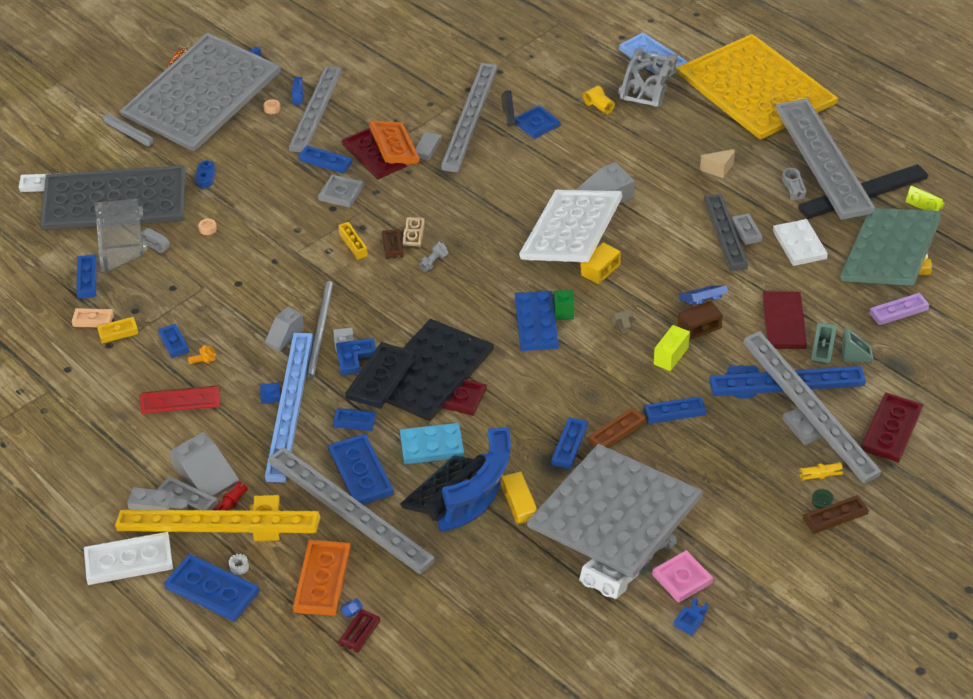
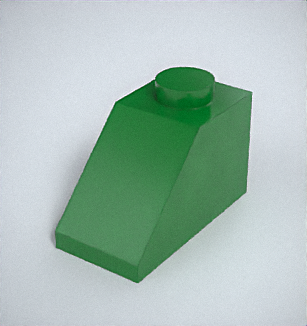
[553,290,574,320]

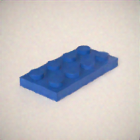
[515,291,559,351]
[328,433,394,505]
[164,554,260,622]

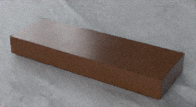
[803,495,869,534]

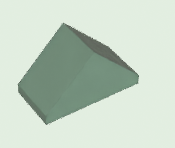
[811,322,837,363]
[841,327,874,362]

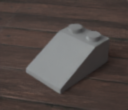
[576,162,635,203]
[169,432,239,497]

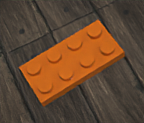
[369,120,420,165]
[293,540,351,616]

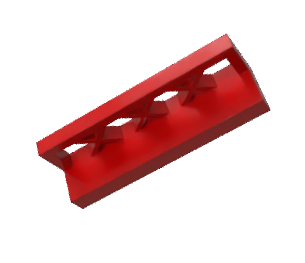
[139,385,221,414]

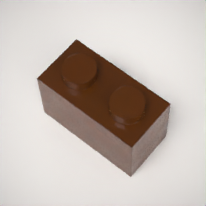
[677,301,723,340]

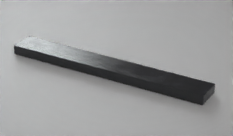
[798,164,928,220]

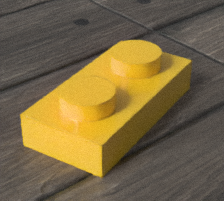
[97,317,139,344]

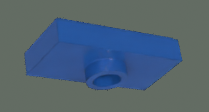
[333,408,376,431]

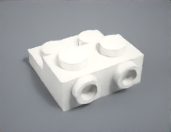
[579,559,639,599]

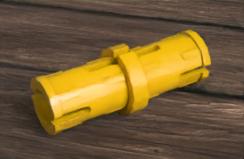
[799,462,843,481]

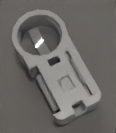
[782,168,807,200]

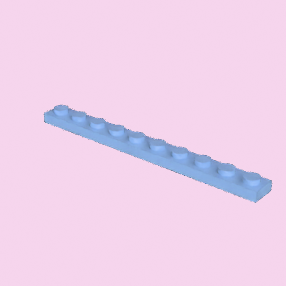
[265,333,313,483]

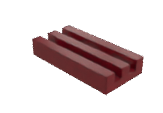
[339,609,380,653]

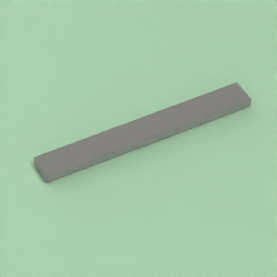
[289,66,342,152]

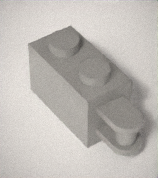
[127,487,189,510]

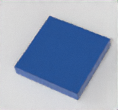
[515,105,560,139]

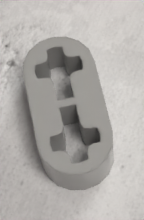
[139,228,170,253]

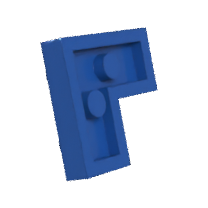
[336,338,376,375]

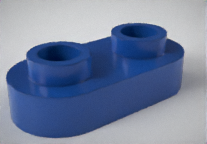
[195,160,216,188]

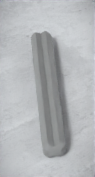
[103,113,154,147]

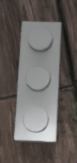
[156,476,218,510]

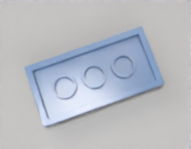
[619,33,687,75]

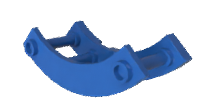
[437,427,511,532]

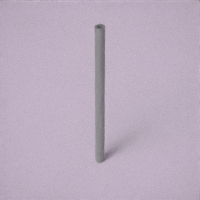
[307,281,333,379]

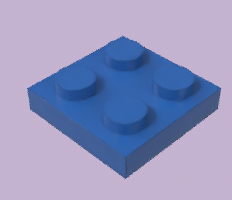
[679,285,728,304]

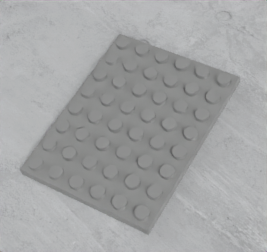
[120,32,281,152]

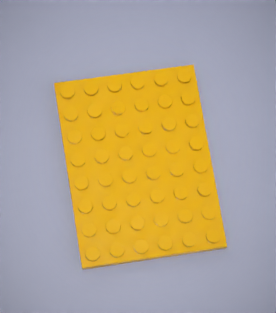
[676,34,838,140]

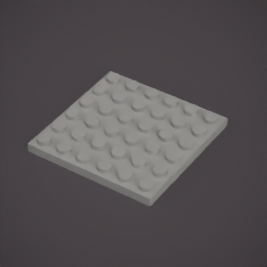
[527,444,703,578]

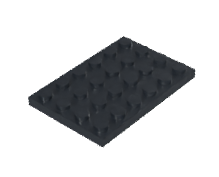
[386,319,494,421]

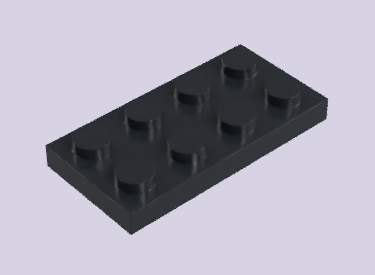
[345,342,416,409]

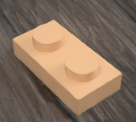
[72,308,114,327]

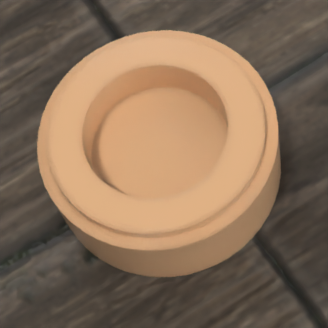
[264,99,281,114]
[198,219,217,235]

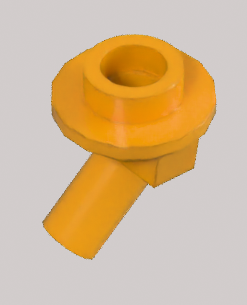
[188,345,216,364]

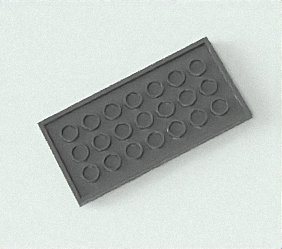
[41,165,186,230]

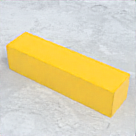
[338,222,368,260]

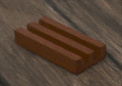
[382,229,404,259]

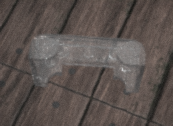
[94,199,147,273]

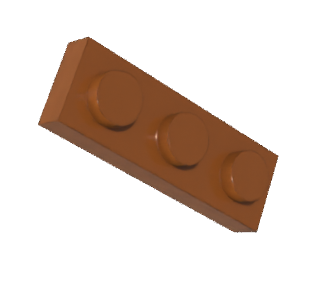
[588,407,646,448]

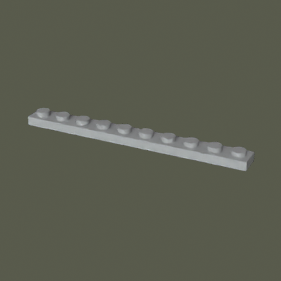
[441,63,497,172]
[743,331,881,484]
[269,447,435,575]

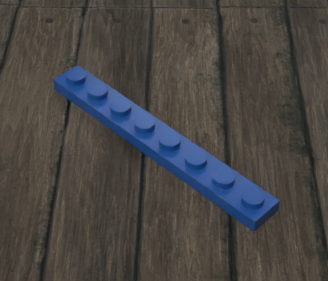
[709,366,866,396]

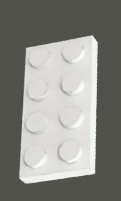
[84,532,173,585]

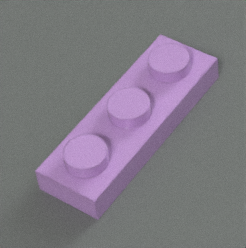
[869,293,929,326]

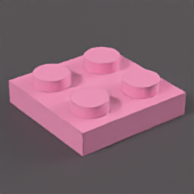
[652,550,713,603]

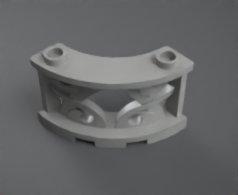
[618,48,678,107]

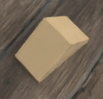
[700,149,735,178]

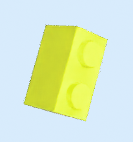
[654,325,690,371]

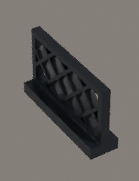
[400,455,486,522]

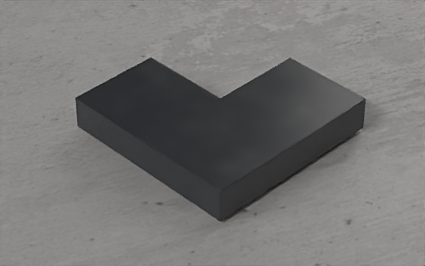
[501,90,516,127]

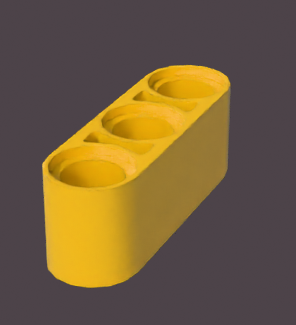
[500,471,537,525]

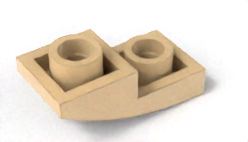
[403,217,425,247]

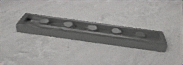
[704,194,748,271]

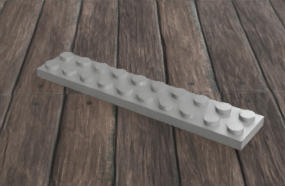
[775,98,875,220]

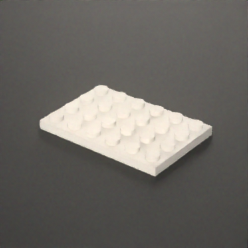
[519,190,622,262]

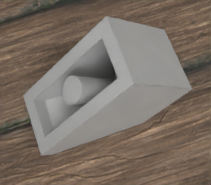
[265,306,304,352]

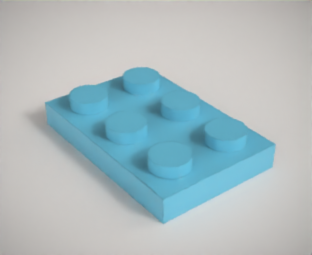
[400,423,464,464]

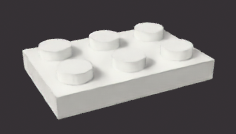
[773,219,828,266]

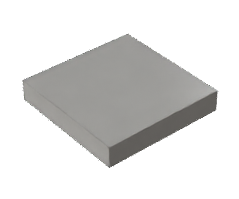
[318,174,364,208]

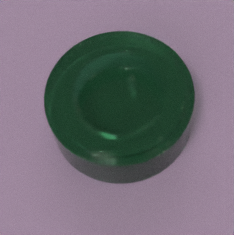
[812,489,833,509]

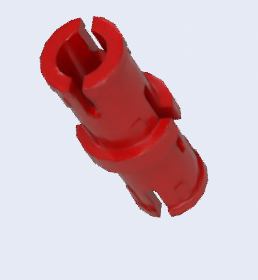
[213,481,248,511]

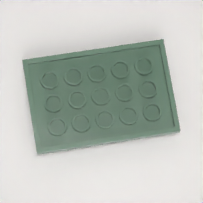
[840,208,942,286]

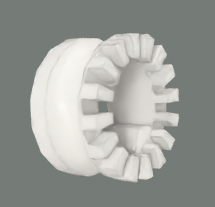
[229,554,249,575]

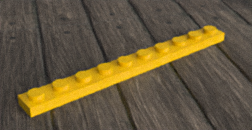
[115,510,320,533]

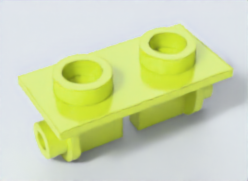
[905,186,945,211]

